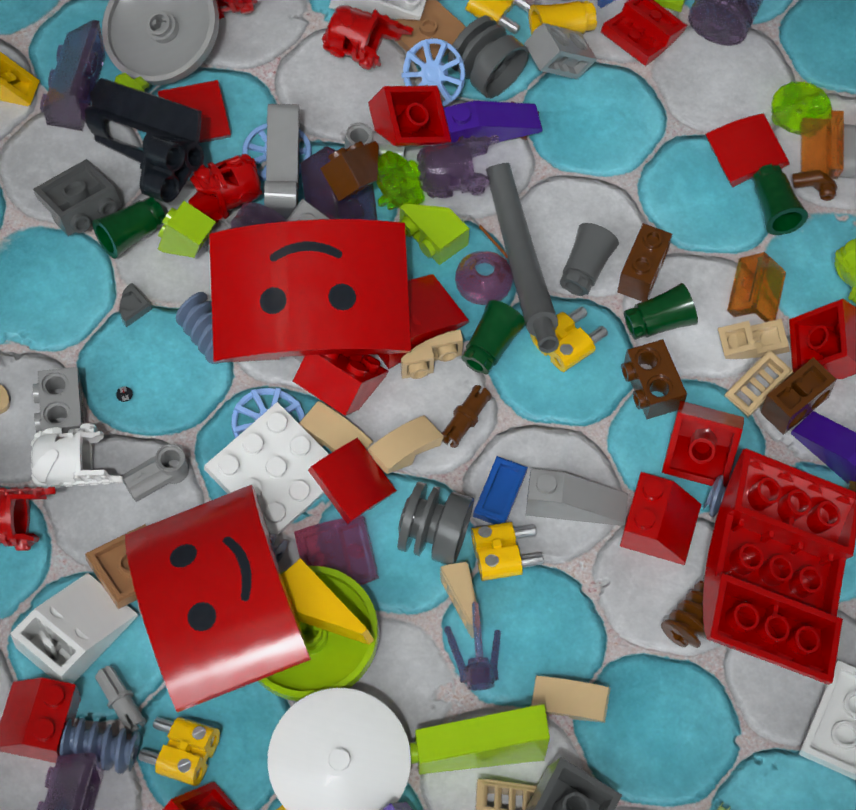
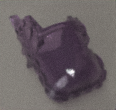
[417,135,499,199]

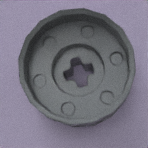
[448,15,529,98]
[397,481,474,565]

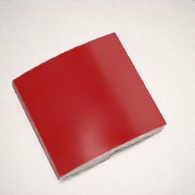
[601,0,687,66]
[158,80,231,143]
[705,113,790,188]
[308,437,397,524]

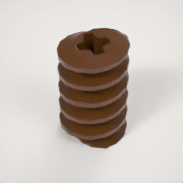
[661,575,706,648]

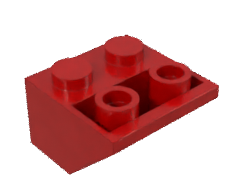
[292,354,389,416]

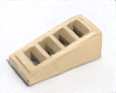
[724,350,793,418]
[440,562,481,638]
[475,779,537,810]

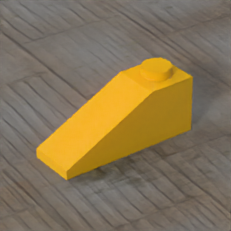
[282,558,374,645]

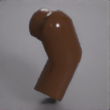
[793,170,837,201]

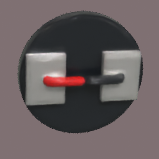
[116,386,133,402]

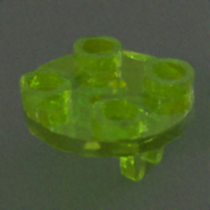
[771,81,832,138]
[376,150,425,210]

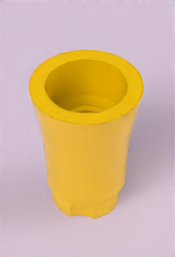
[529,1,597,35]

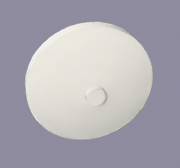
[268,688,411,810]

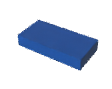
[473,456,528,524]

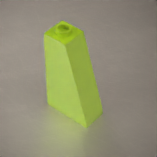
[409,704,550,775]

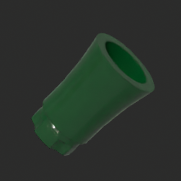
[753,164,808,235]
[92,197,165,259]
[623,283,698,340]
[461,300,526,375]

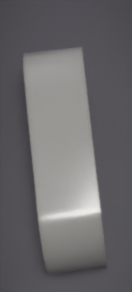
[838,124,856,178]

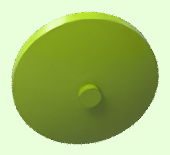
[258,566,379,701]

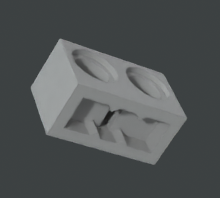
[524,23,597,79]
[33,367,84,433]

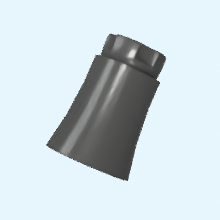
[560,223,619,296]

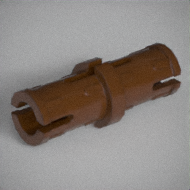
[441,385,492,448]

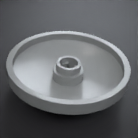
[102,0,219,85]

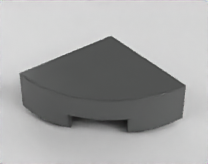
[119,283,152,327]

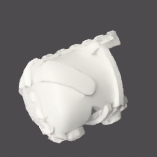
[31,423,123,488]

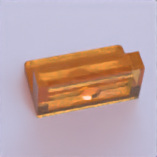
[800,110,844,180]
[727,252,786,322]

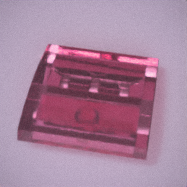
[294,516,379,585]

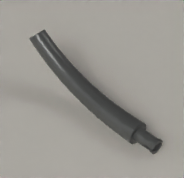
[486,163,559,353]

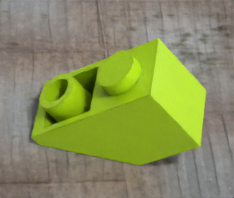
[157,201,216,258]
[399,204,470,265]

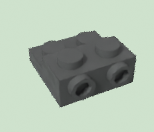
[33,159,122,236]

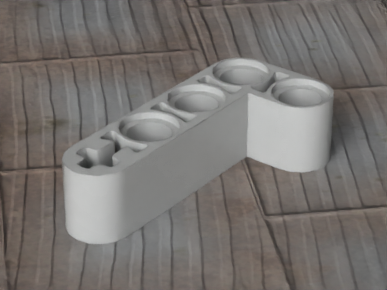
[264,104,300,220]

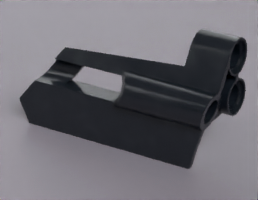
[85,78,204,203]

